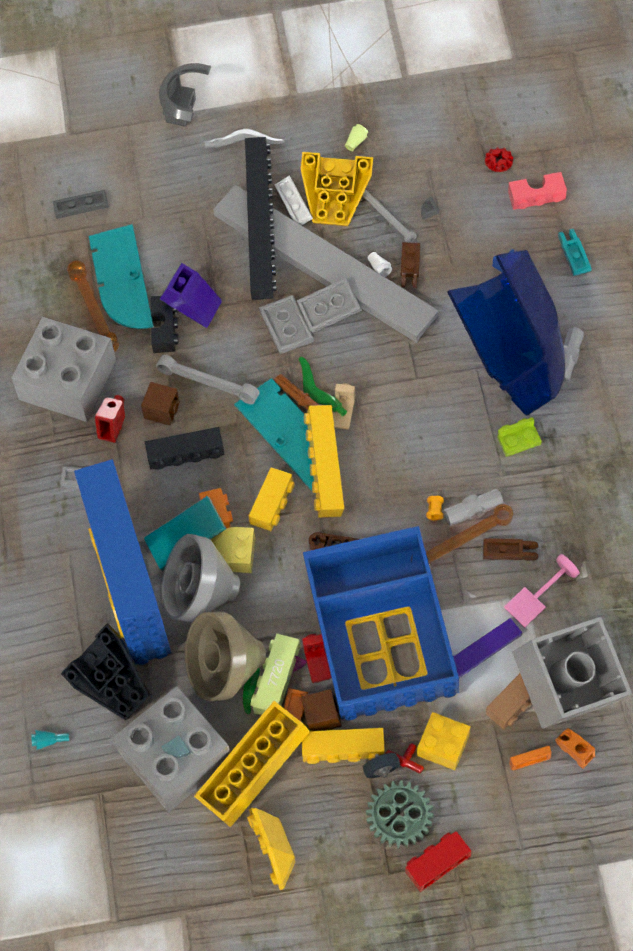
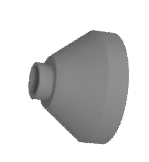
[162,534,240,622]

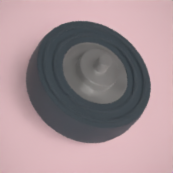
[363,753,400,778]

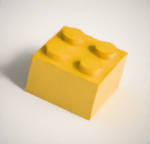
[417,712,471,770]

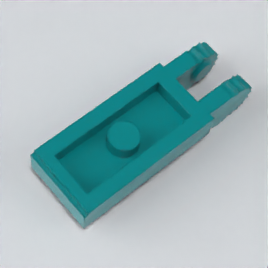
[558,229,591,276]

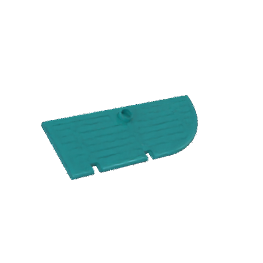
[89,224,154,329]
[234,378,316,494]

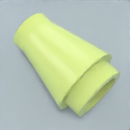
[345,124,368,151]

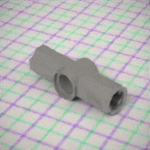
[553,327,584,383]
[444,489,504,526]

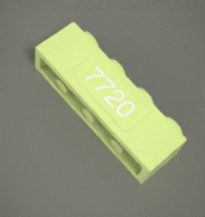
[251,634,301,715]

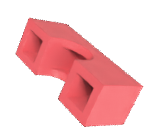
[508,172,567,210]

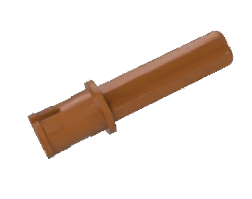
[274,374,320,410]

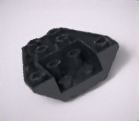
[61,623,151,720]

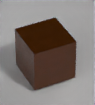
[141,382,180,426]
[301,689,342,731]

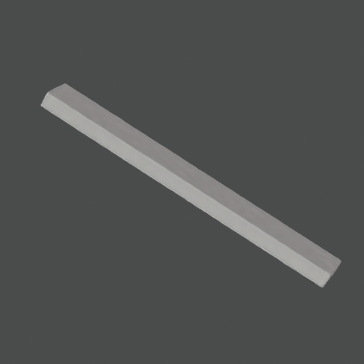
[213,185,438,343]

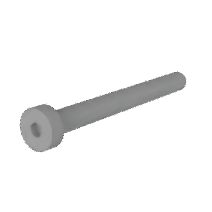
[363,189,417,243]

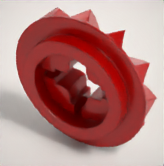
[485,146,513,172]

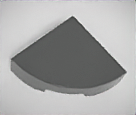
[421,197,439,220]

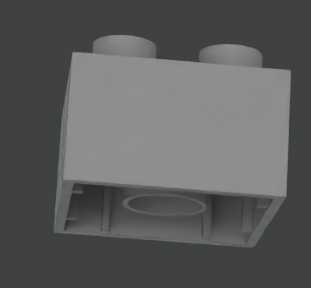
[11,317,117,422]
[512,617,632,729]
[112,686,230,812]

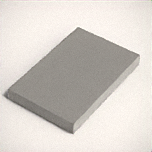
[297,278,362,334]
[259,295,314,354]

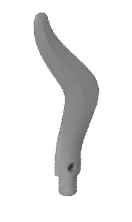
[204,129,285,148]

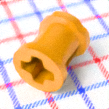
[426,496,444,520]

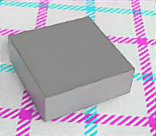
[60,467,81,487]

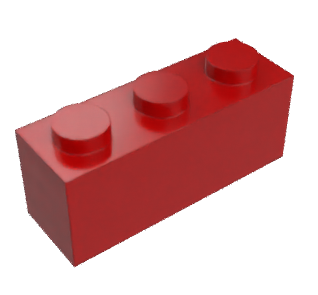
[405,831,471,893]

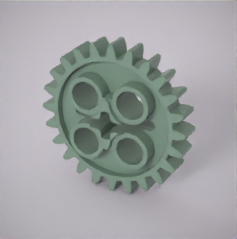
[366,780,434,849]

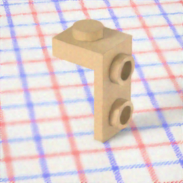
[333,383,355,430]

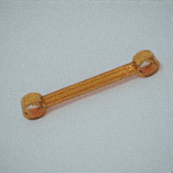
[67,260,119,352]
[411,504,513,566]

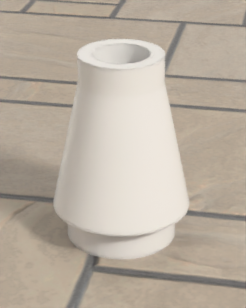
[368,252,392,277]

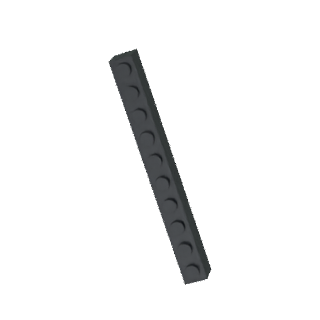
[245,137,277,300]

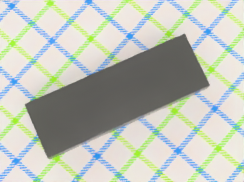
[53,190,109,219]

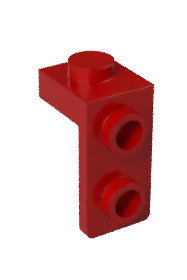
[302,634,331,683]

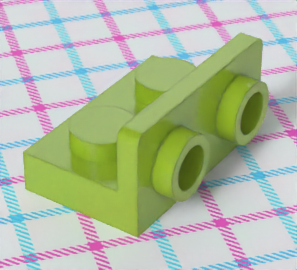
[497,417,542,457]

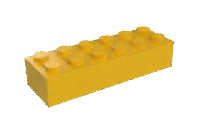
[194,701,310,828]

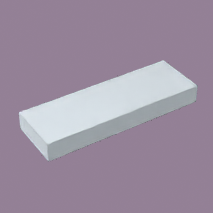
[275,176,313,226]

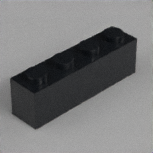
[144,427,225,470]

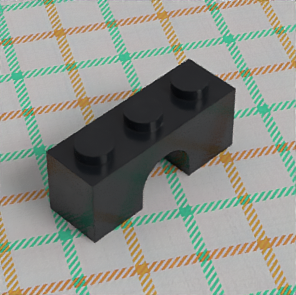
[151,296,179,353]

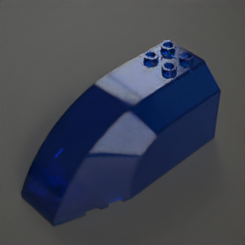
[447,250,565,416]

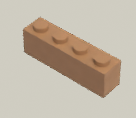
[486,673,532,730]

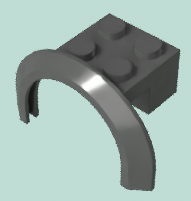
[159,63,211,127]

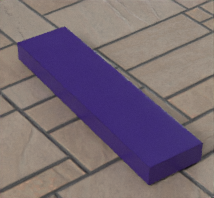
[453,618,523,678]

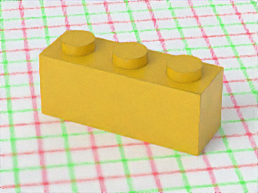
[249,467,295,531]

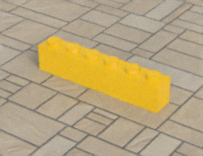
[304,405,344,518]

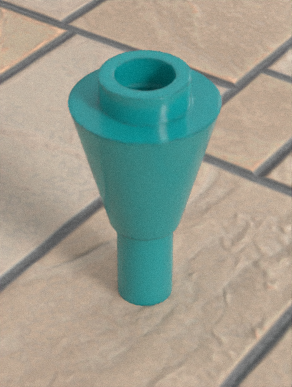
[31,730,69,750]

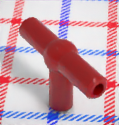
[385,743,424,774]

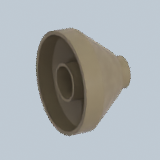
[185,612,266,701]

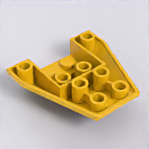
[301,152,373,226]
[247,807,296,890]

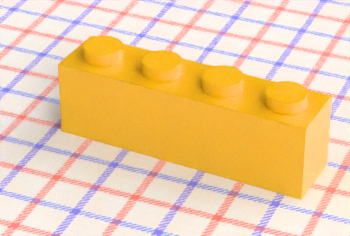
[302,728,385,764]

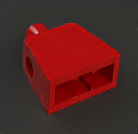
[95,395,125,443]

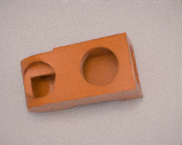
[555,728,595,769]

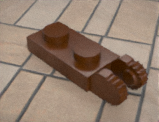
[401,242,420,288]
[483,538,538,561]

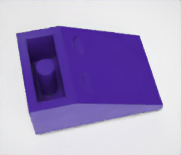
[160,263,222,328]

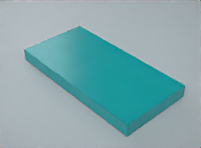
[144,496,226,571]

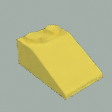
[210,527,255,573]

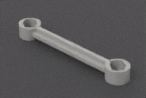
[156,355,259,404]

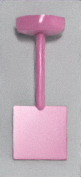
[504,554,580,628]

